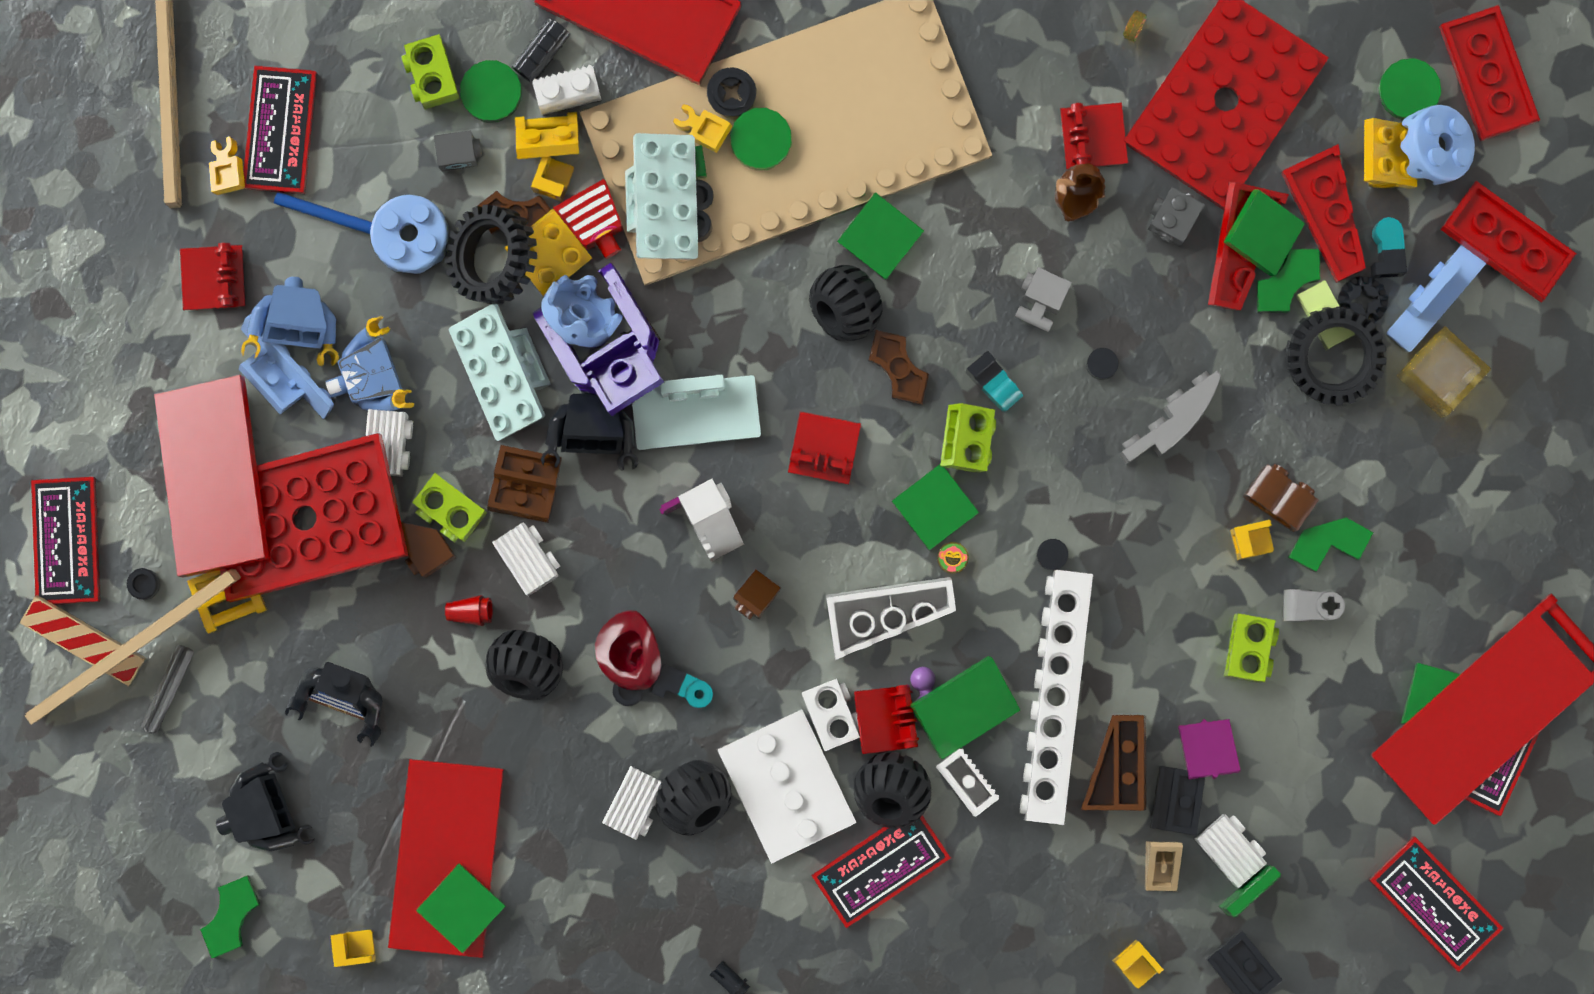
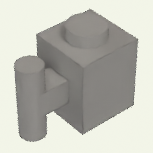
[1015,267,1072,332]

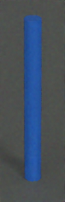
[274,192,372,234]

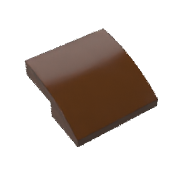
[487,445,562,523]

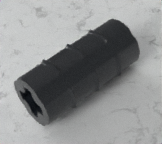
[512,18,571,84]

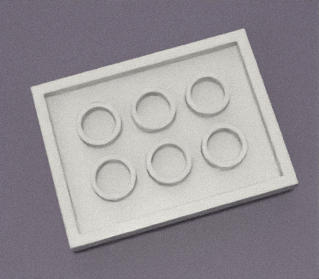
[718,709,856,864]

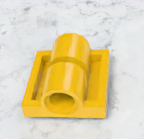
[1364,118,1417,189]
[505,209,592,296]

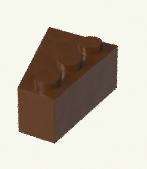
[1081,715,1147,811]

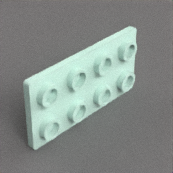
[625,133,698,260]
[449,304,551,441]
[632,375,761,450]

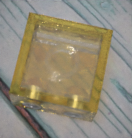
[1396,326,1491,418]

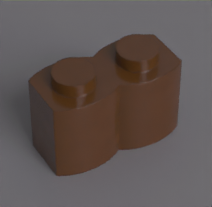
[1243,464,1319,532]

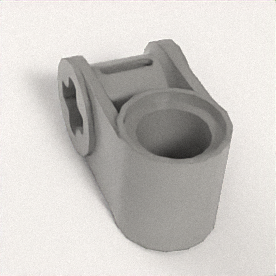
[1283,589,1345,622]

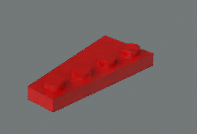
[1281,144,1366,283]
[1208,182,1289,310]

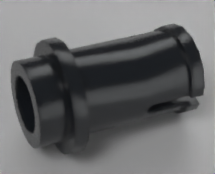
[709,961,750,994]

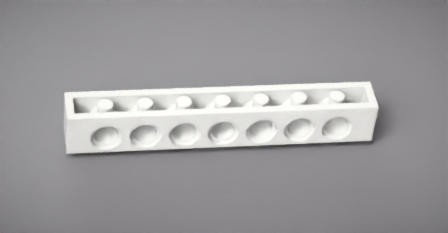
[1020,570,1093,825]

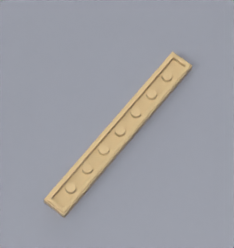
[155,0,182,208]
[25,568,241,725]

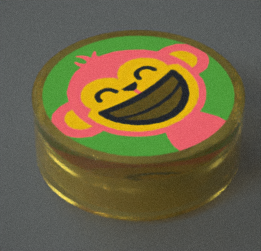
[1123,10,1147,43]
[937,542,969,574]

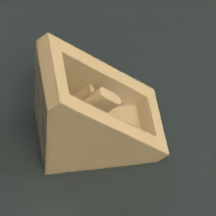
[1145,841,1183,891]

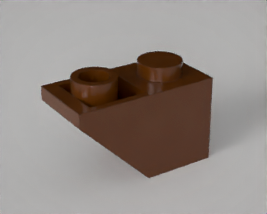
[401,522,456,578]
[733,569,781,620]

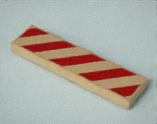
[20,595,146,686]

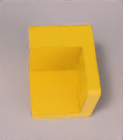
[531,156,574,202]
[1230,520,1274,560]
[330,929,376,967]
[1112,940,1164,988]

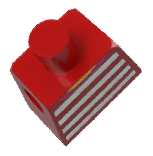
[553,179,623,259]

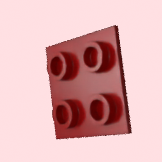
[1060,102,1128,170]
[180,243,245,311]
[788,412,861,485]
[854,684,919,754]

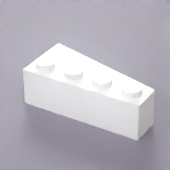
[678,479,744,562]
[826,577,956,660]

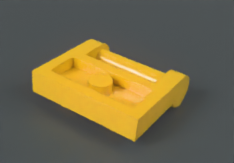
[515,112,579,159]
[187,570,267,634]

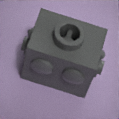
[1148,187,1205,247]

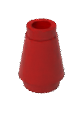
[445,595,493,626]

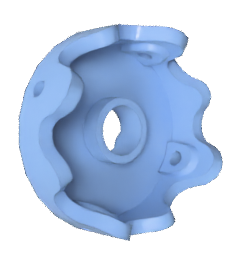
[1400,105,1475,185]
[370,195,449,274]
[541,275,623,347]

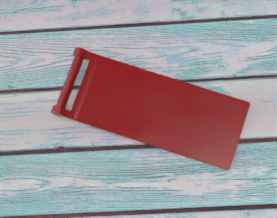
[1371,593,1594,825]

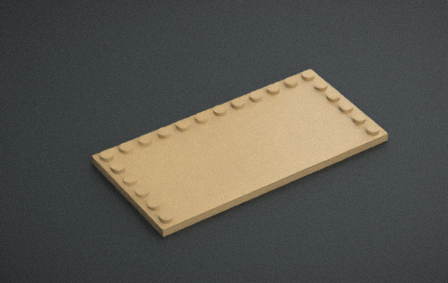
[580,0,993,286]

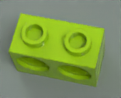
[401,34,460,109]
[940,403,996,472]
[412,473,487,543]
[1224,613,1279,683]

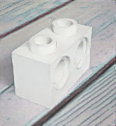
[801,679,860,752]

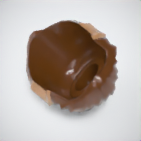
[1055,163,1106,222]

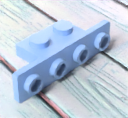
[1387,245,1487,352]
[239,314,334,419]

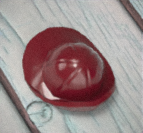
[595,610,661,690]

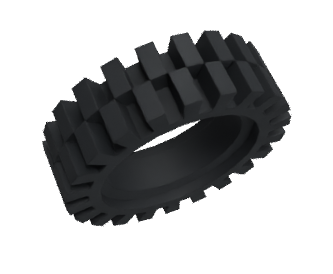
[445,205,537,305]
[1285,306,1387,406]

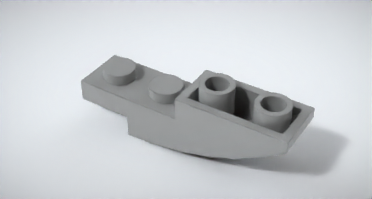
[1119,370,1221,464]

